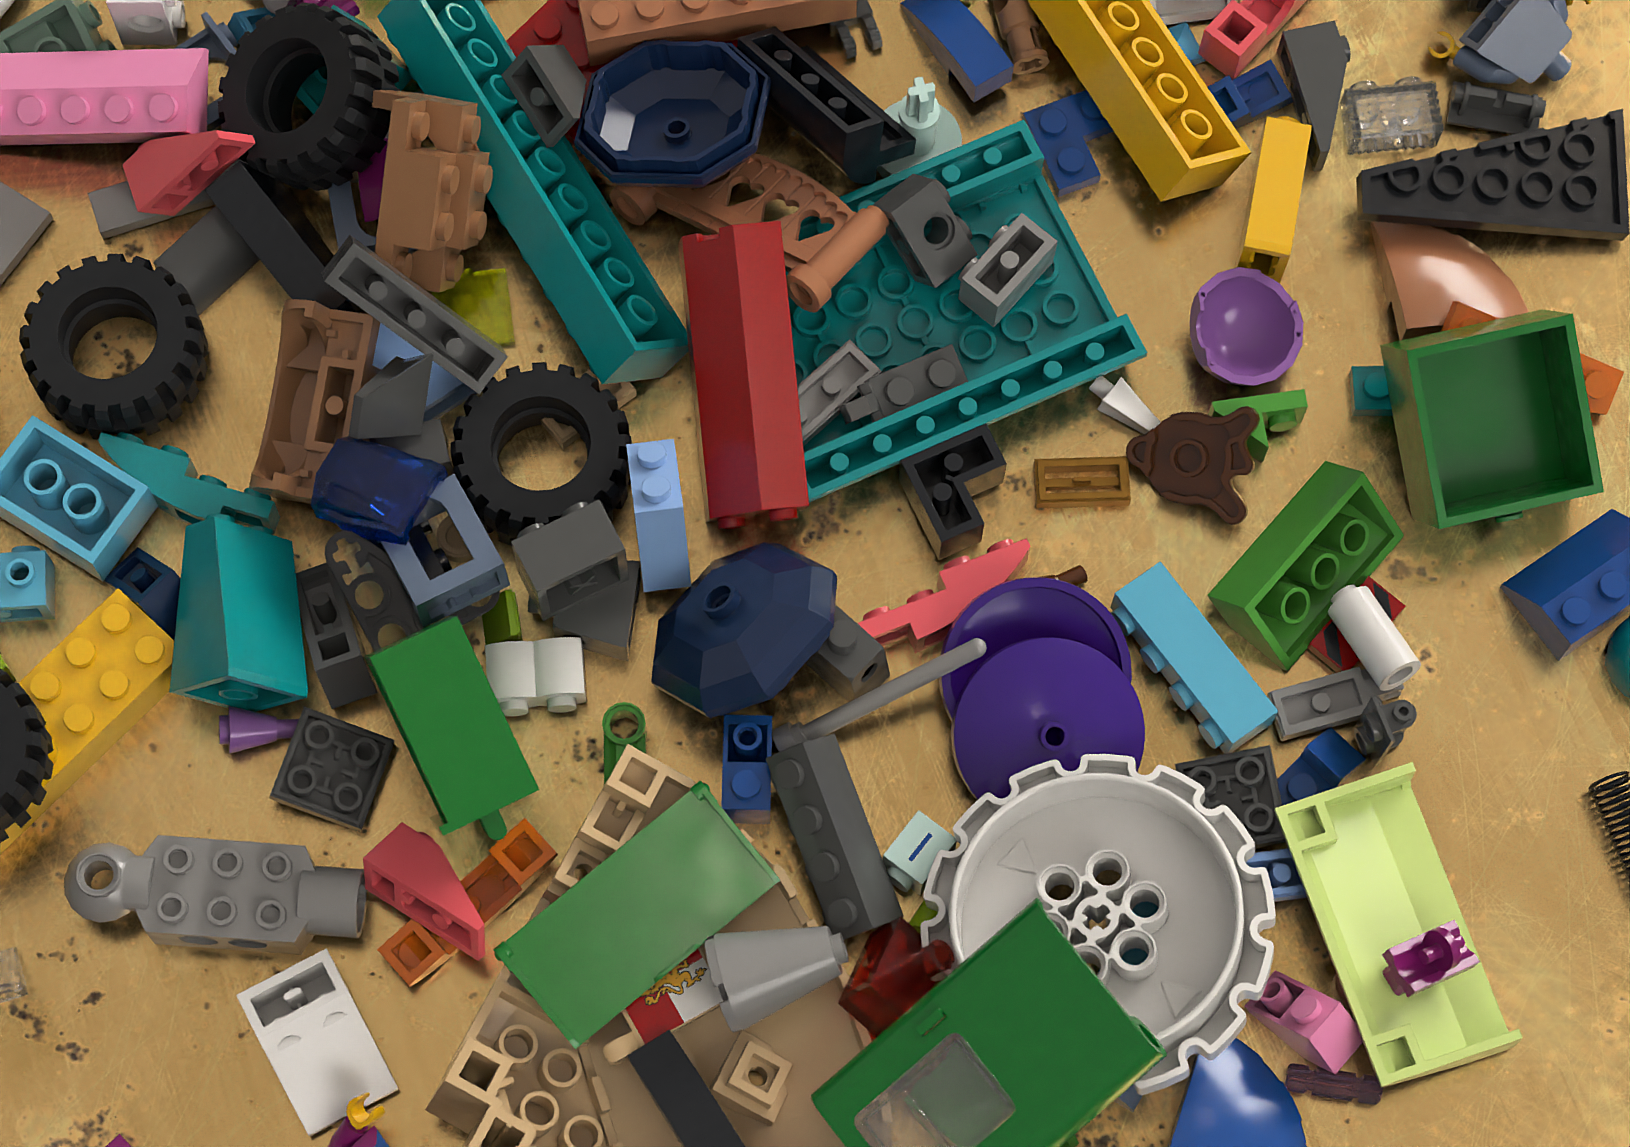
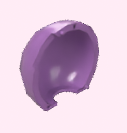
[1190,267,1304,386]

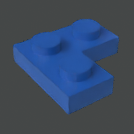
[1022,90,1114,198]

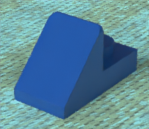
[1277,727,1366,805]

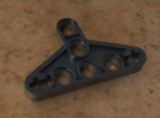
[324,530,500,651]

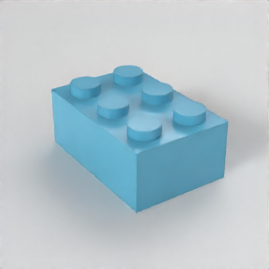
[0,415,158,581]

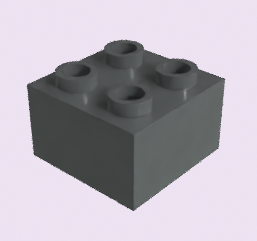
[511,500,629,621]

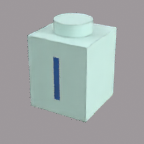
[883,810,957,895]

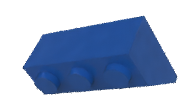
[1500,509,1630,661]

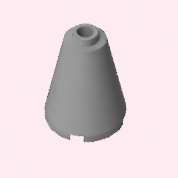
[705,926,849,1032]

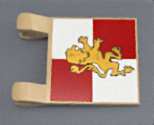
[603,947,724,1066]

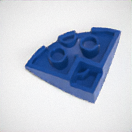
[1167,1038,1307,1147]

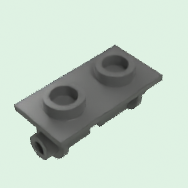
[1447,81,1546,135]
[1354,696,1417,766]

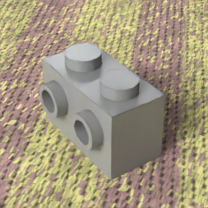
[958,213,1058,327]

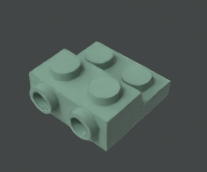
[0,0,117,53]

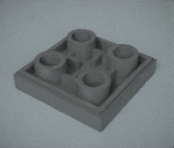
[269,706,395,832]
[1175,745,1286,848]

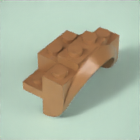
[372,90,493,293]
[249,299,381,505]

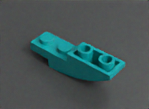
[98,432,280,533]

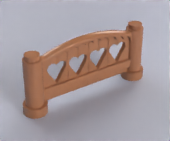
[610,153,889,313]

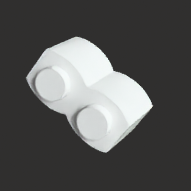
[485,637,587,716]

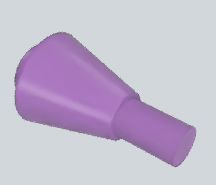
[219,706,299,754]

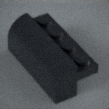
[737,26,916,184]

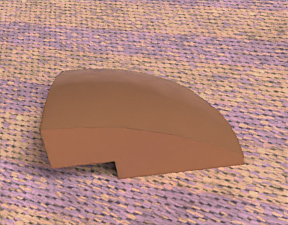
[1370,221,1529,341]

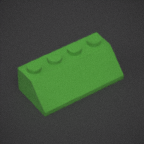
[1207,461,1404,671]

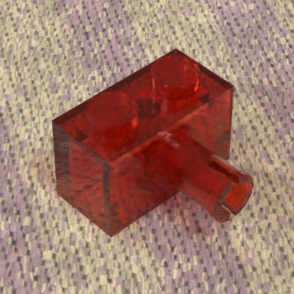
[838,916,955,1037]

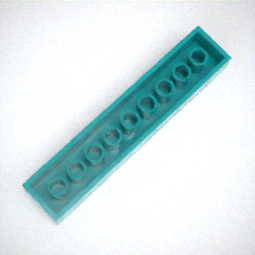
[377,0,689,384]

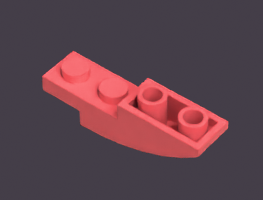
[858,538,1031,653]

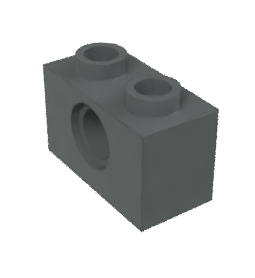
[873,174,978,288]

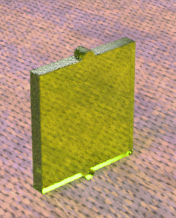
[432,268,515,346]

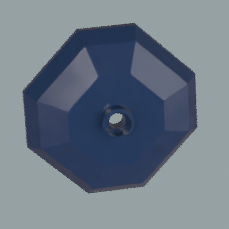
[574,40,771,188]
[651,542,837,718]

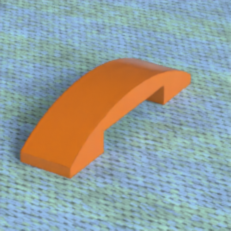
[377,818,558,987]

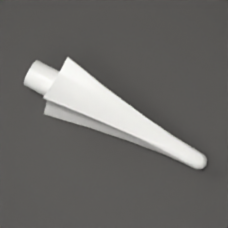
[1089,376,1161,435]

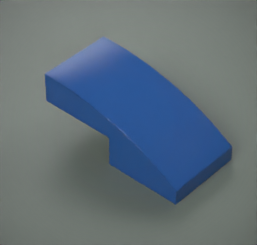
[1208,59,1293,129]

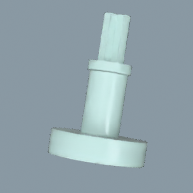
[877,77,962,178]

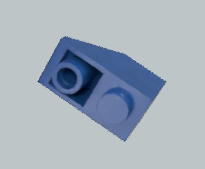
[721,715,772,824]

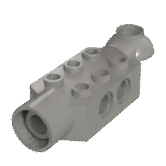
[64,835,367,955]

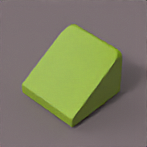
[482,589,523,645]

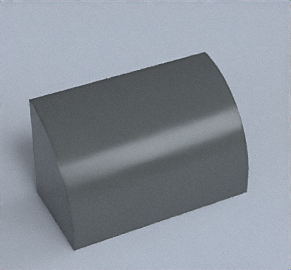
[153,206,260,315]

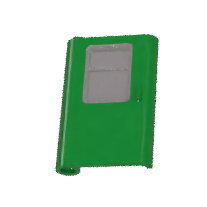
[811,898,1167,1147]

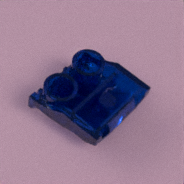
[311,436,448,546]

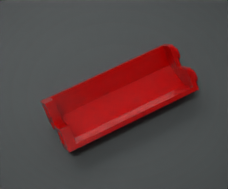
[678,221,809,530]

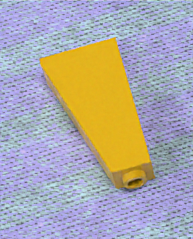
[1235,116,1312,283]

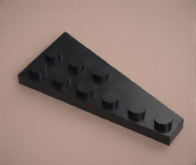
[1356,109,1630,241]

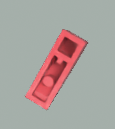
[122,130,255,216]
[363,822,485,961]

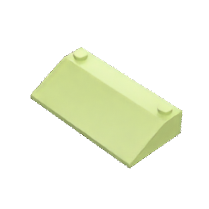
[1274,762,1523,1088]

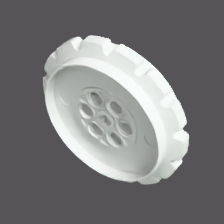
[921,754,1276,1095]

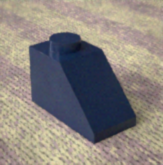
[104,547,181,640]

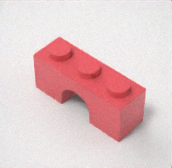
[1198,0,1307,80]

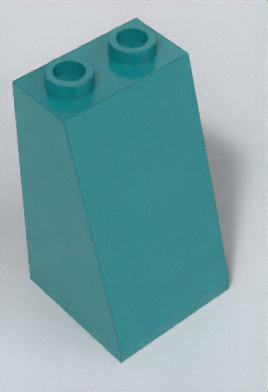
[169,514,308,712]

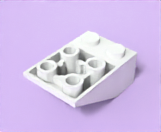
[236,948,399,1137]

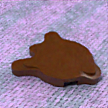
[1126,406,1260,525]

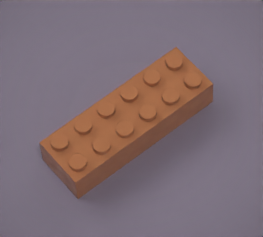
[577,0,857,67]

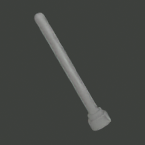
[772,638,987,752]

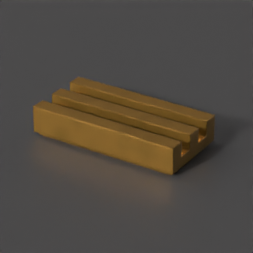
[1033,456,1131,509]

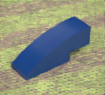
[900,0,1014,103]

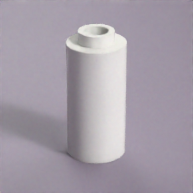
[1328,585,1421,691]

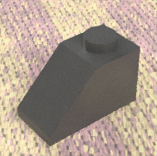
[501,45,587,148]

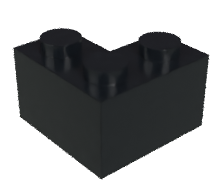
[898,424,1007,560]

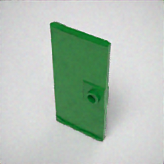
[493,780,780,1049]

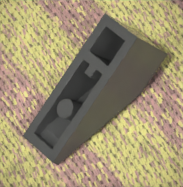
[1277,20,1351,171]
[296,562,378,709]

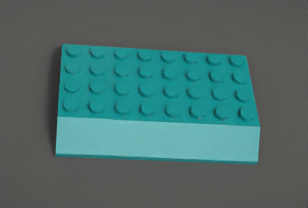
[786,120,1147,503]

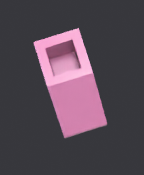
[1245,970,1363,1075]

